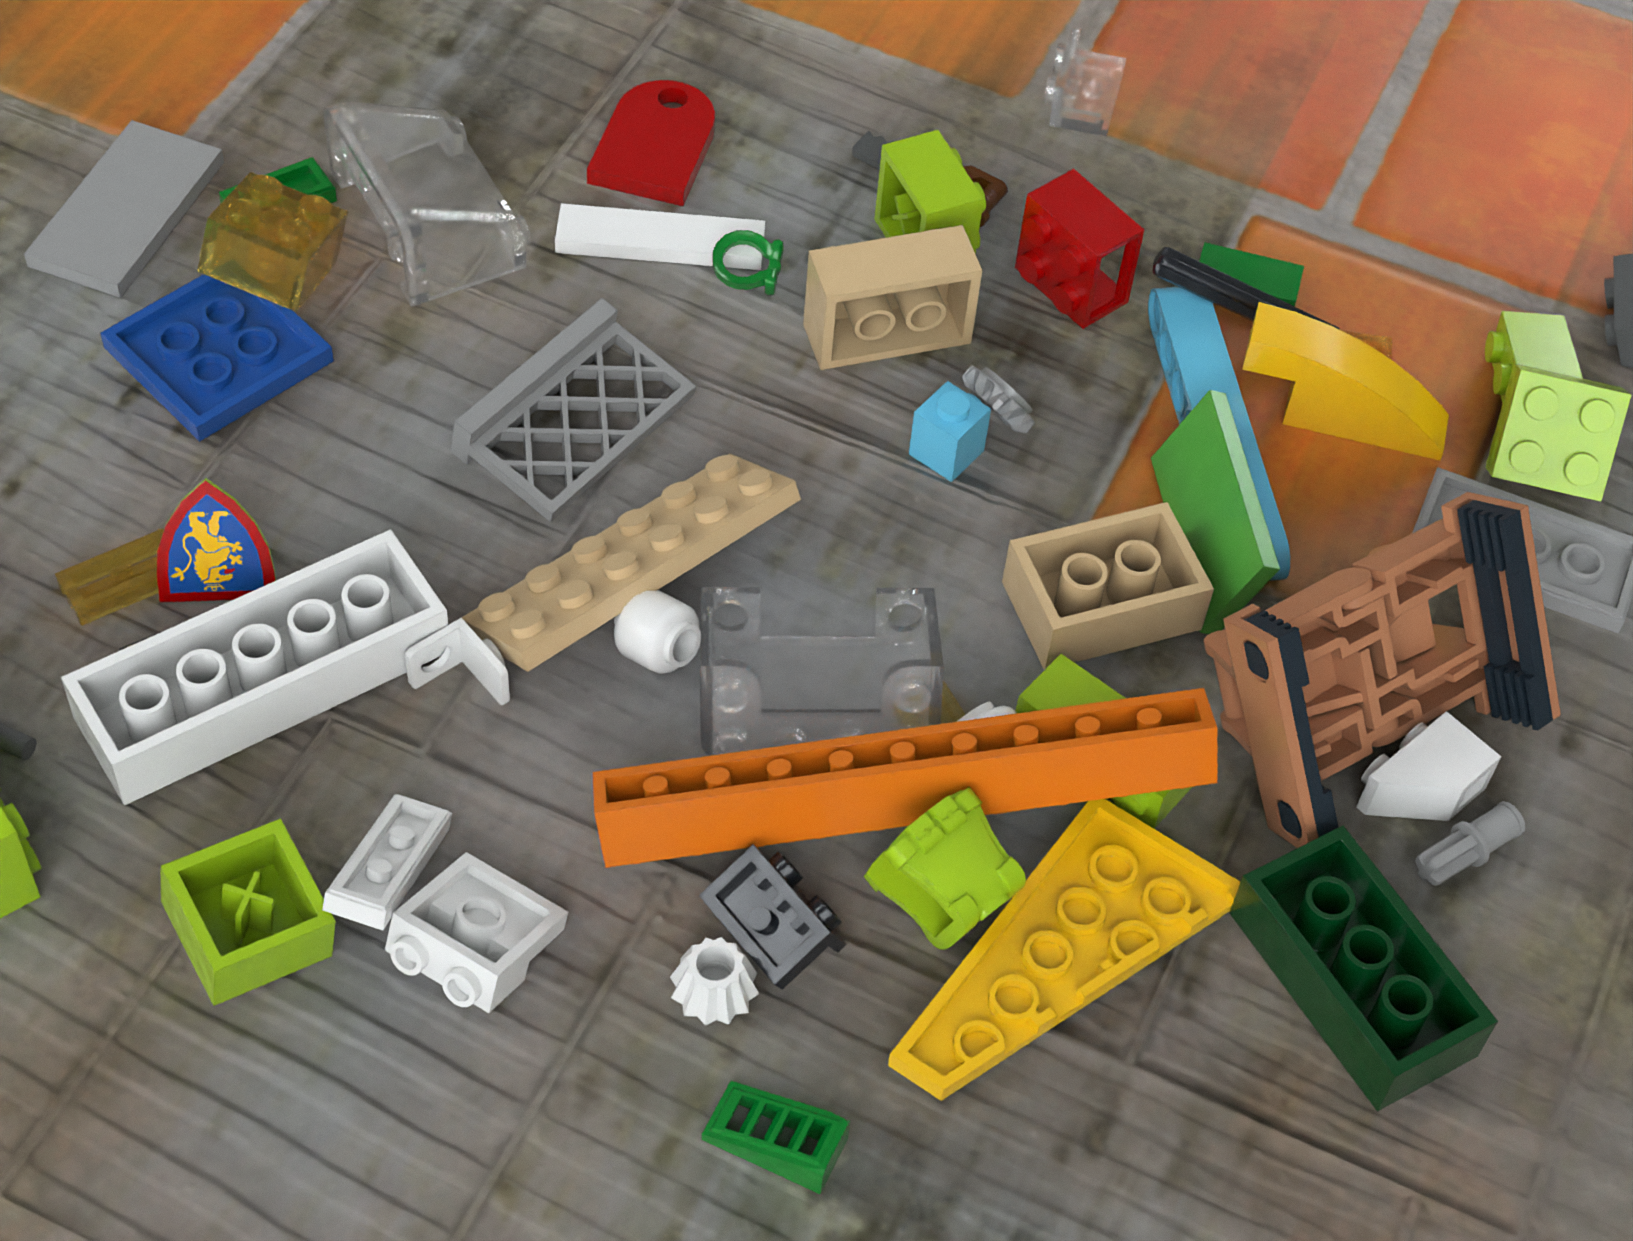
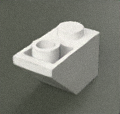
[1356,711,1501,821]

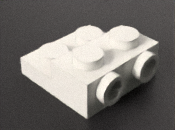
[385,852,569,1013]

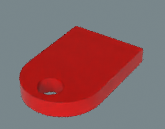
[587,80,715,207]

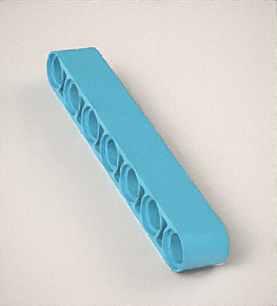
[1148,287,1290,581]

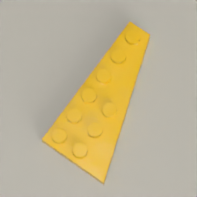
[888,799,1241,1101]

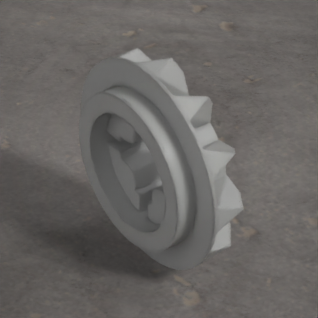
[962,365,1036,433]

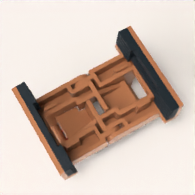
[1204,492,1561,848]

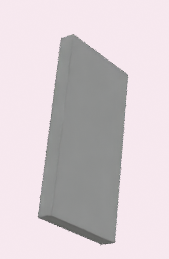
[24,120,224,298]
[1412,467,1633,633]

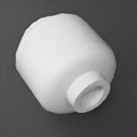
[614,590,701,674]

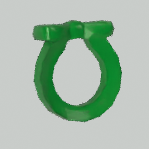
[712,230,784,295]

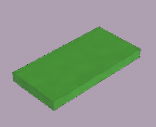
[1151,390,1280,634]

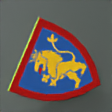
[157,478,276,602]

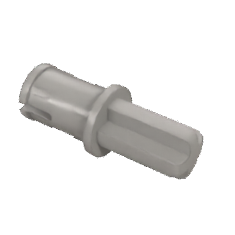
[1415,801,1525,886]

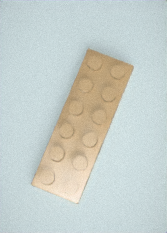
[461,453,801,672]

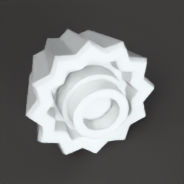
[670,937,759,1026]

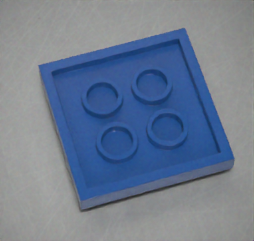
[100,257,334,442]

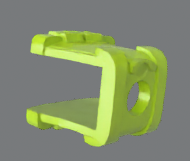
[863,787,1026,950]

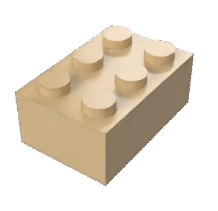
[803,225,982,370]
[1002,502,1214,670]

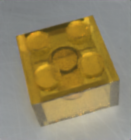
[197,172,348,312]

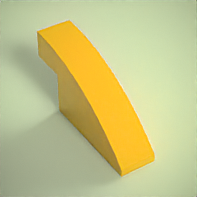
[1242,302,1449,461]

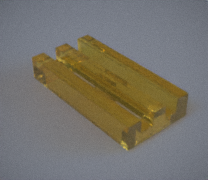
[55,528,164,626]

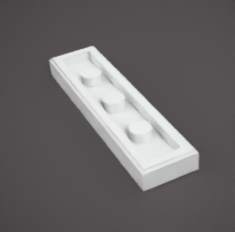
[555,203,765,270]

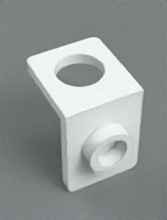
[405,618,510,706]

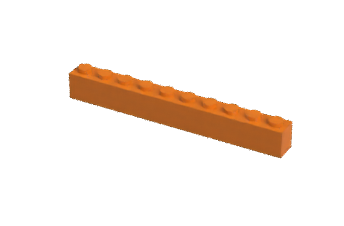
[593,688,1218,868]

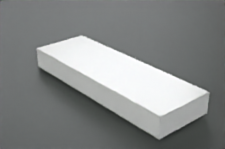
[322,794,452,930]

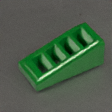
[701,1081,851,1194]

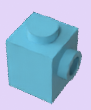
[909,381,991,482]

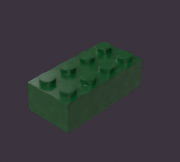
[1229,825,1498,1112]

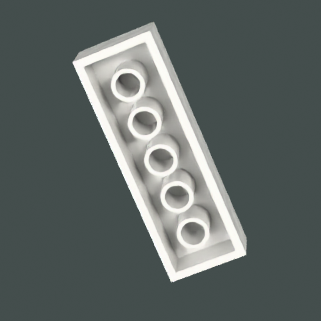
[61,529,448,806]

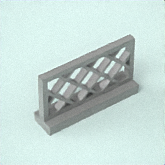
[451,298,696,522]

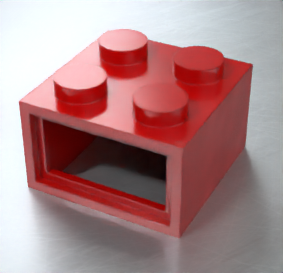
[1015,168,1145,329]

